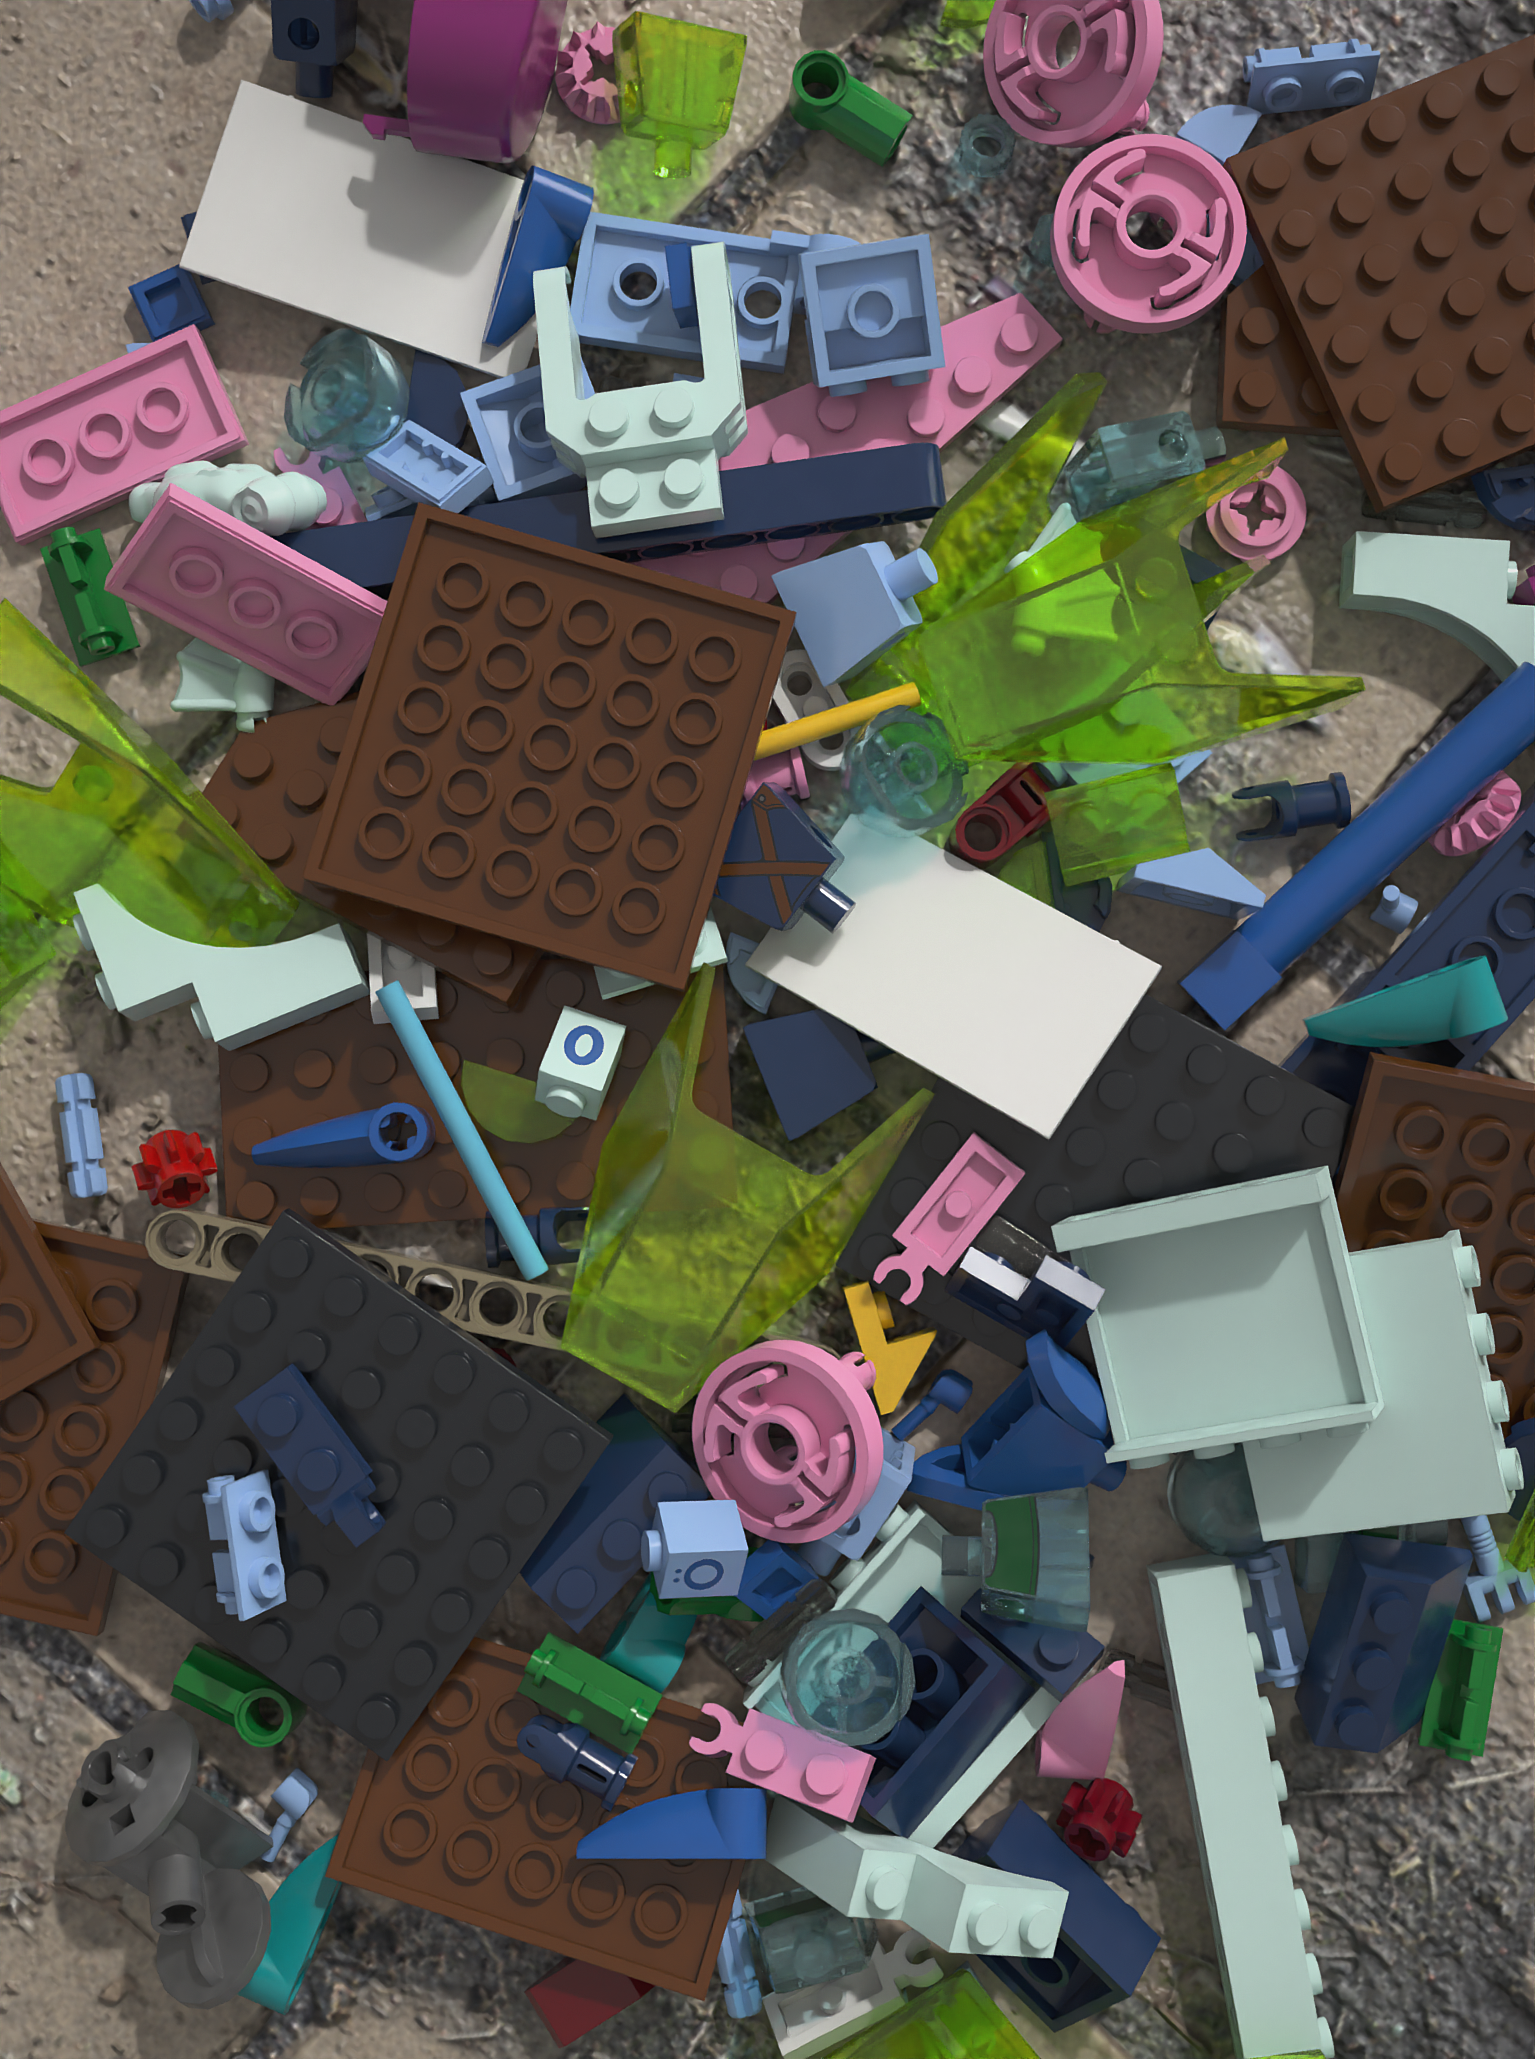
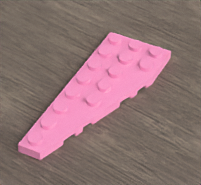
[630,293,1063,604]

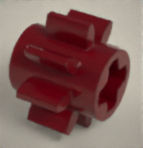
[1056,1778,1143,1861]

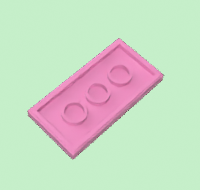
[0,324,249,546]
[104,483,388,706]

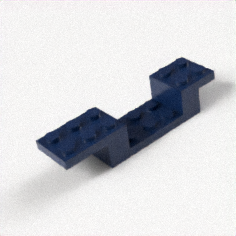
[1278,782,1535,1190]

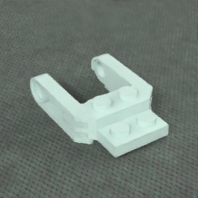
[533,241,748,538]

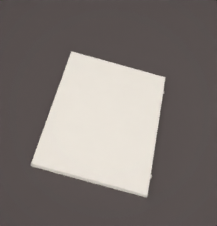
[179,80,538,378]
[745,804,1162,1140]

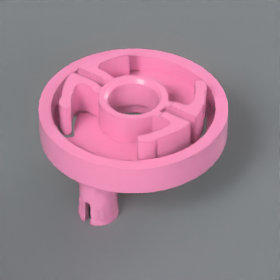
[983,0,1164,148]
[1050,134,1247,334]
[692,1340,884,1544]

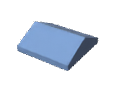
[460,357,595,503]
[1116,848,1266,920]

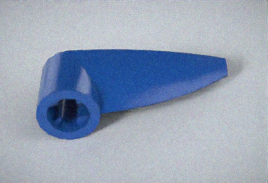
[482,165,594,347]
[251,1102,436,1168]
[576,1788,767,1859]

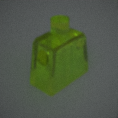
[612,11,747,179]

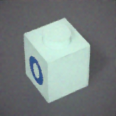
[535,1005,626,1121]

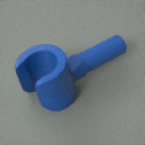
[891,1369,973,1441]

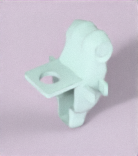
[128,460,327,536]

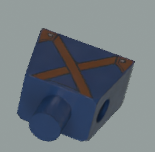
[714,782,856,934]

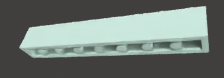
[1146,1551,1335,2059]

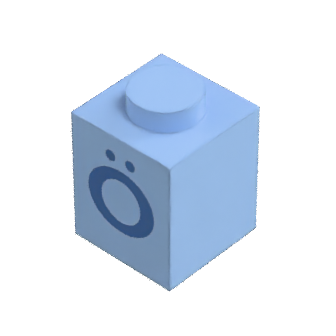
[641,1500,748,1599]

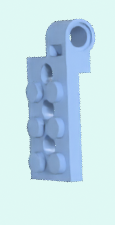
[570,212,861,374]

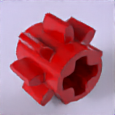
[131,1130,218,1209]

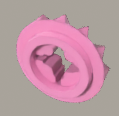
[555,21,655,124]
[1204,461,1306,563]
[1428,771,1521,856]

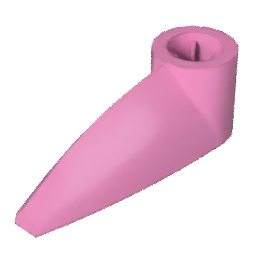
[1035,1660,1125,1781]

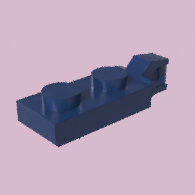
[234,1363,386,1548]

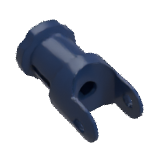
[1232,772,1351,842]
[485,1207,600,1268]
[517,1714,639,1812]

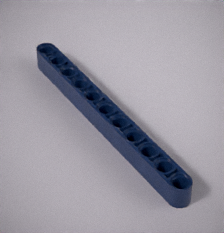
[269,443,948,598]

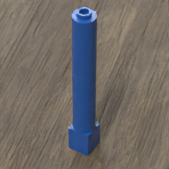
[1177,662,1535,1031]

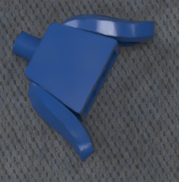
[906,1329,1127,1512]

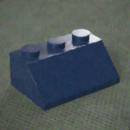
[519,1392,711,1634]
[1294,1533,1474,1753]
[798,1586,1035,1839]
[952,1799,1161,2033]

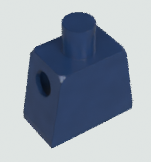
[271,0,358,98]
[743,1009,896,1142]

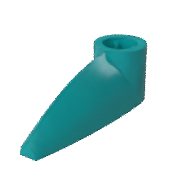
[1302,955,1508,1047]
[600,1571,697,1693]
[237,1834,343,2015]

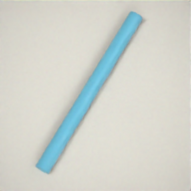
[375,980,549,1281]

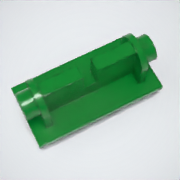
[40,527,141,667]
[1417,1619,1503,1761]
[516,1632,663,1754]

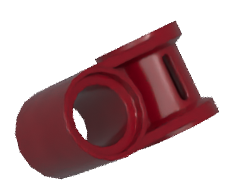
[948,754,1070,869]

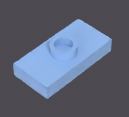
[362,420,494,513]

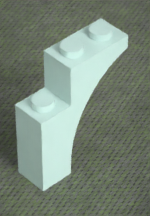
[1339,531,1535,745]
[73,883,370,1051]
[765,1793,1069,1958]

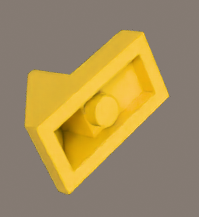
[842,1281,937,1415]

